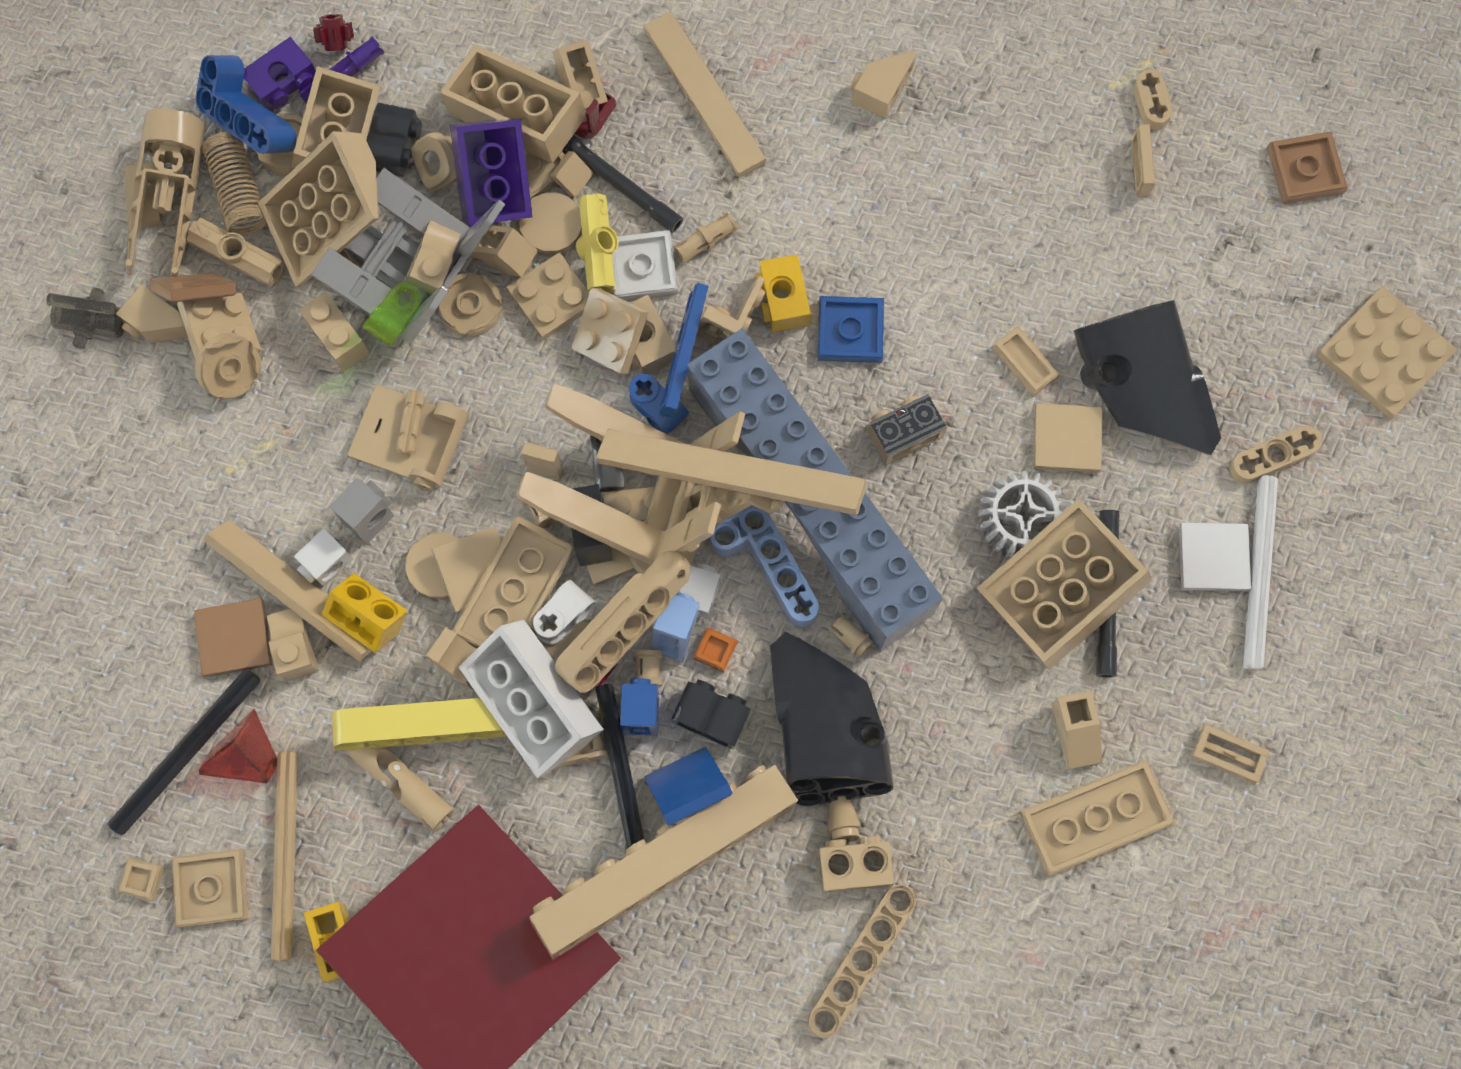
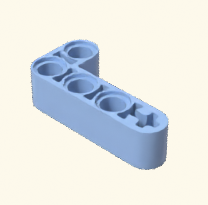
[710,505,819,628]

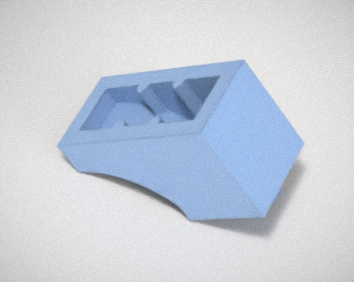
[652,592,699,663]

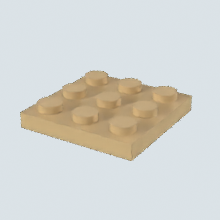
[1316,285,1457,420]

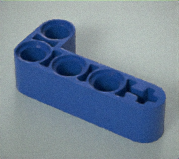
[196,55,296,154]

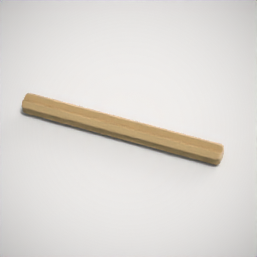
[271,751,298,961]

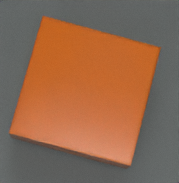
[693,627,738,673]

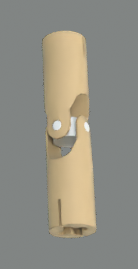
[344,747,454,833]

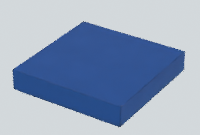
[817,296,884,363]

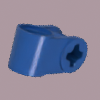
[629,374,689,435]

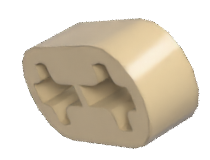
[1133,69,1173,130]

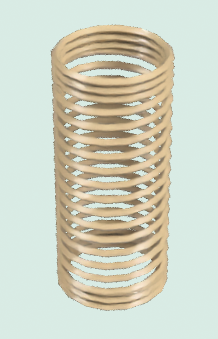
[201,132,267,235]

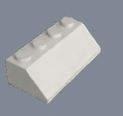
[458,619,604,778]

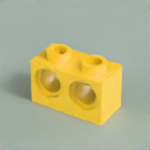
[322,573,408,653]

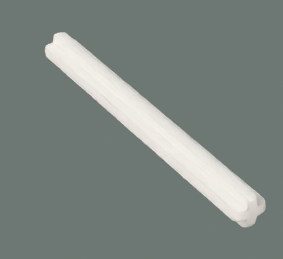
[1243,475,1278,670]

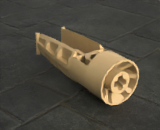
[125,108,205,277]

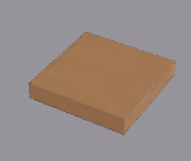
[1267,132,1348,204]
[149,272,236,302]
[194,598,272,678]

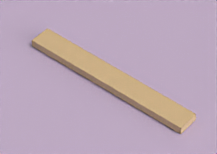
[596,429,867,515]

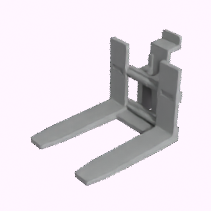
[311,168,505,343]

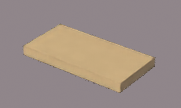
[452,515,575,648]
[1019,760,1176,877]

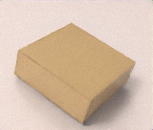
[550,151,594,198]
[117,858,165,901]

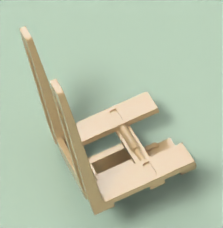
[516,384,783,565]

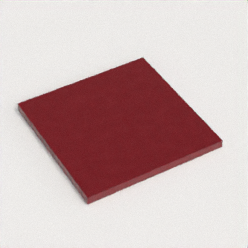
[316,804,621,1069]

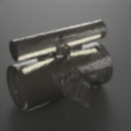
[46,287,124,349]

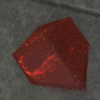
[199,709,277,784]

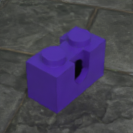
[243,36,316,112]

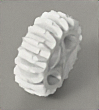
[978,471,1068,558]

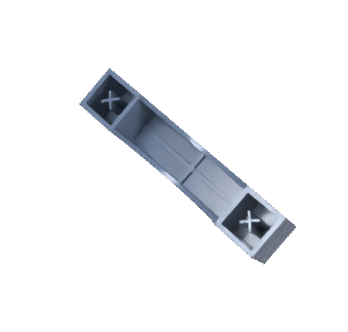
[687,328,943,652]

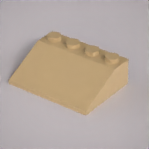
[258,131,379,287]
[977,499,1152,670]

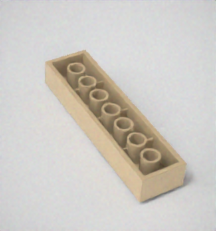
[530,765,798,960]

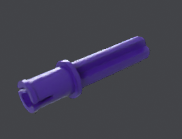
[299,36,384,104]

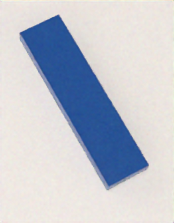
[659,283,709,417]

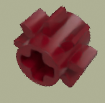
[313,14,354,51]

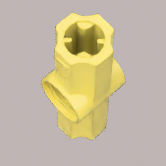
[576,193,619,293]

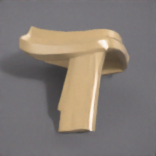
[412,132,457,193]

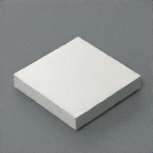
[612,230,678,300]
[1179,523,1251,592]

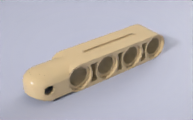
[555,550,690,692]

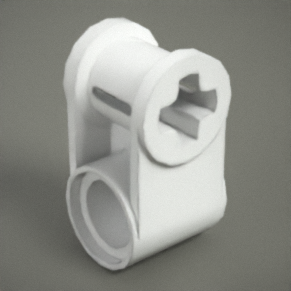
[533,580,596,645]

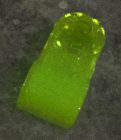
[362,282,421,347]

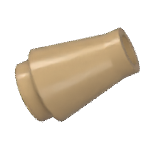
[828,796,862,843]

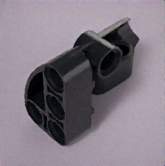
[1073,300,1221,455]
[770,631,894,806]

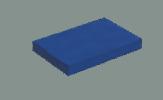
[644,747,733,825]

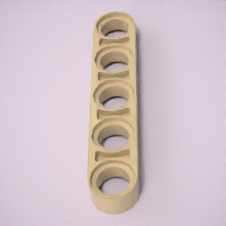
[808,885,916,1038]

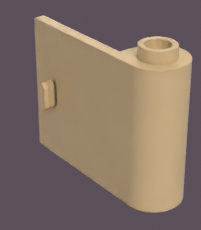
[347,384,469,491]

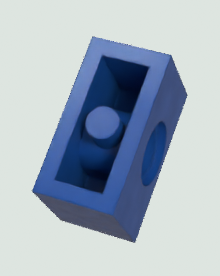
[620,678,660,736]

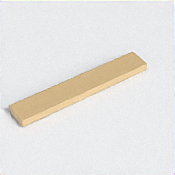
[644,11,766,178]
[204,520,372,662]

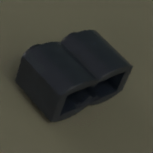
[366,102,422,177]
[671,679,751,750]

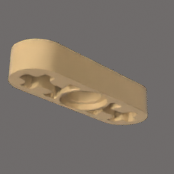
[1229,425,1323,483]

